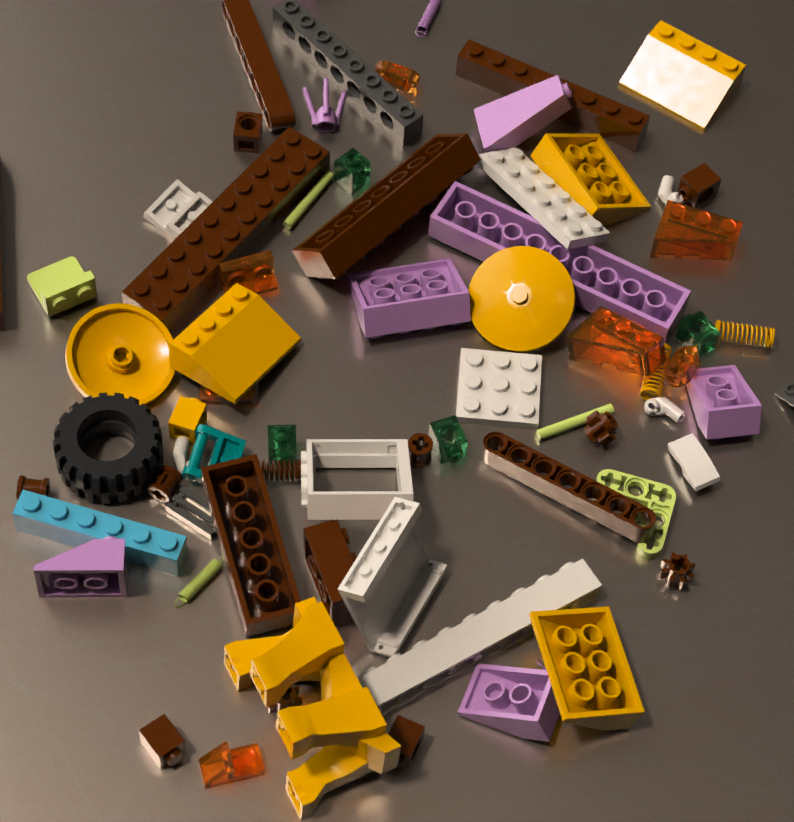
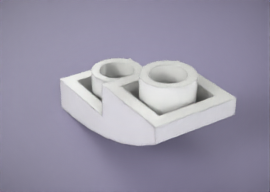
[668,433,721,491]

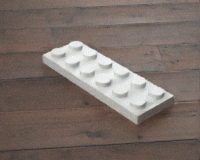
[476,148,610,250]

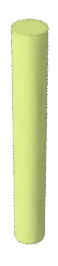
[282,171,334,230]
[536,403,614,440]

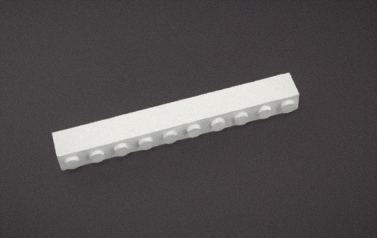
[357,559,602,715]

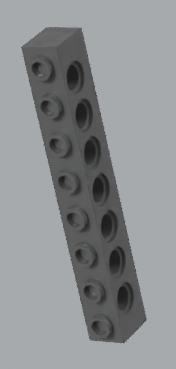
[273,0,423,146]

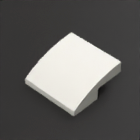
[143,179,212,239]

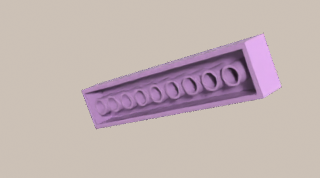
[428,181,691,343]

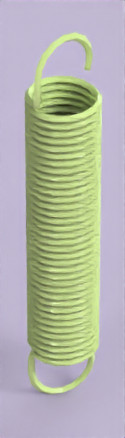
[175,555,224,608]

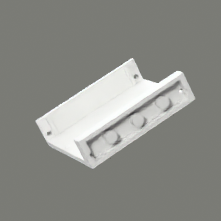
[338,497,448,657]

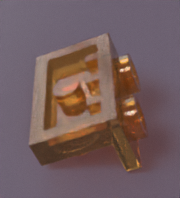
[219,250,278,295]

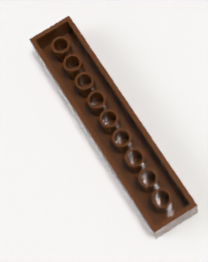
[121,126,330,333]

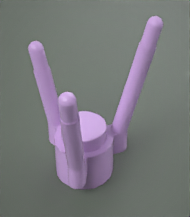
[303,78,346,133]

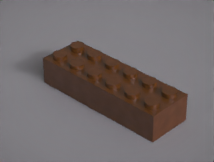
[201,454,301,637]

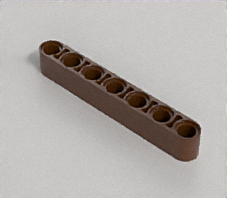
[221,0,296,131]
[483,431,656,543]

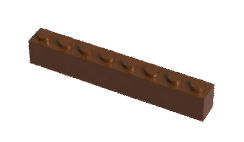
[455,39,650,152]

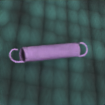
[415,0,442,37]

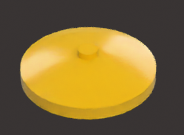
[468,246,576,353]
[65,303,175,405]

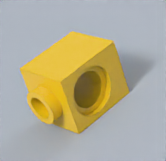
[168,396,207,445]

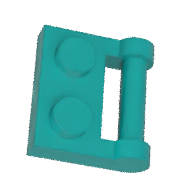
[182,424,246,483]

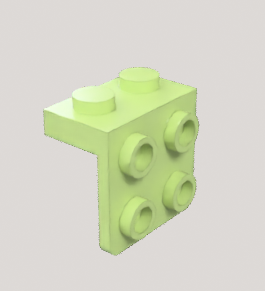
[27,256,98,317]

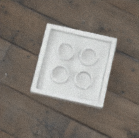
[455,348,542,430]

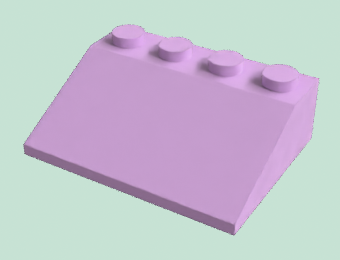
[347,258,471,338]

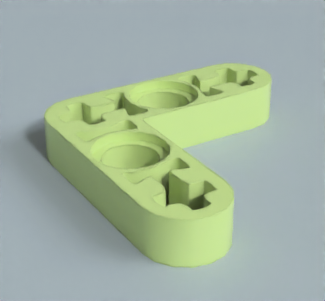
[596,469,676,560]

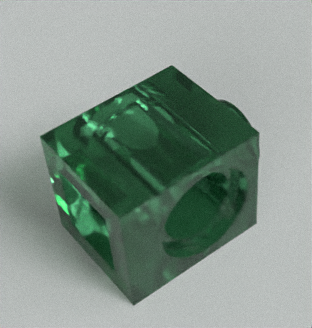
[334,148,371,195]
[676,311,721,359]
[428,415,468,464]
[268,425,297,467]

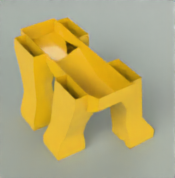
[224,597,401,820]

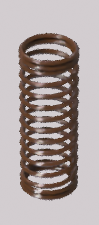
[259,459,301,482]

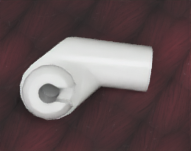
[658,175,683,209]
[644,397,685,423]
[173,436,190,474]

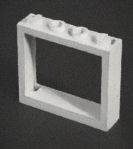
[301,439,413,520]

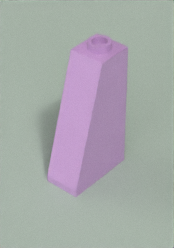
[474,75,573,153]

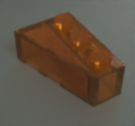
[650,200,743,260]
[566,306,666,377]

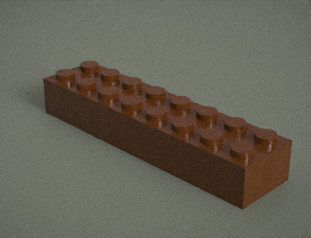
[292,133,481,280]

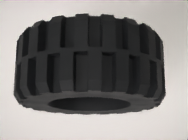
[53,393,164,504]

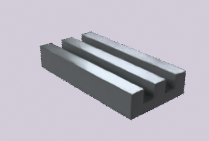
[165,486,216,540]

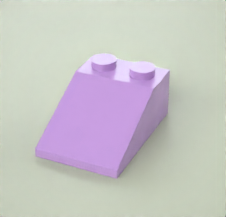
[683,365,762,440]
[33,536,128,598]
[458,663,560,742]

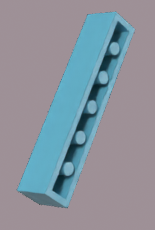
[12,490,188,577]

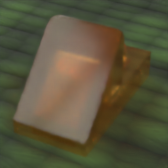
[198,741,265,789]

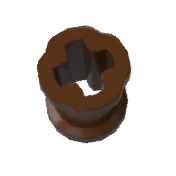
[408,433,433,469]
[147,465,183,503]
[16,475,50,500]

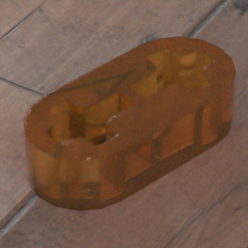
[374,60,420,93]
[665,346,700,387]

